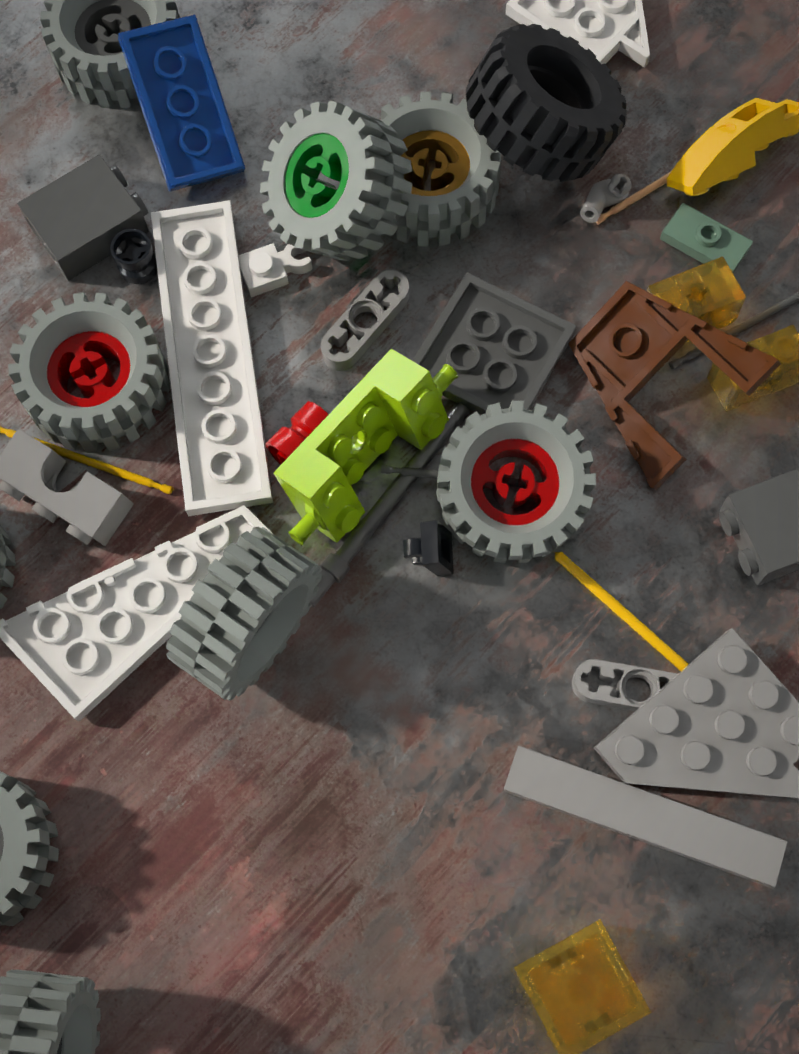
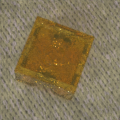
[511,919,652,1054]

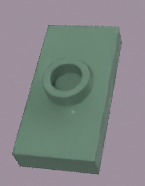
[660,203,753,278]

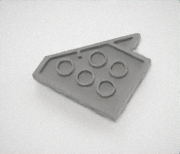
[594,628,799,798]

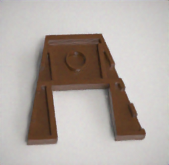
[568,281,781,490]

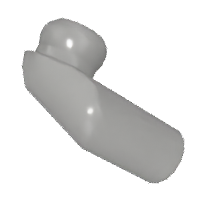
[580,173,632,223]

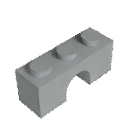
[0,428,134,546]

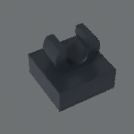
[403,520,454,576]

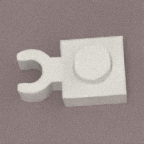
[238,243,313,297]

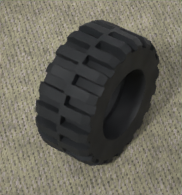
[466,24,627,182]

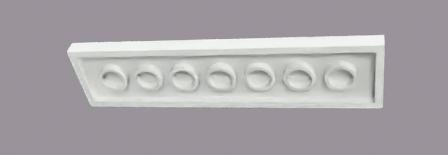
[151,200,273,516]

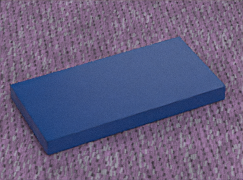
[118,14,245,192]

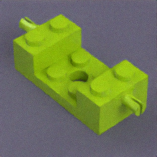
[273,349,458,545]

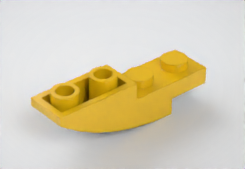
[666,98,799,196]

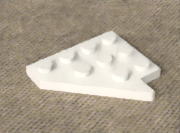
[506,0,650,68]

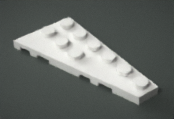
[0,505,272,722]

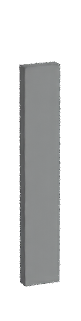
[503,746,788,888]

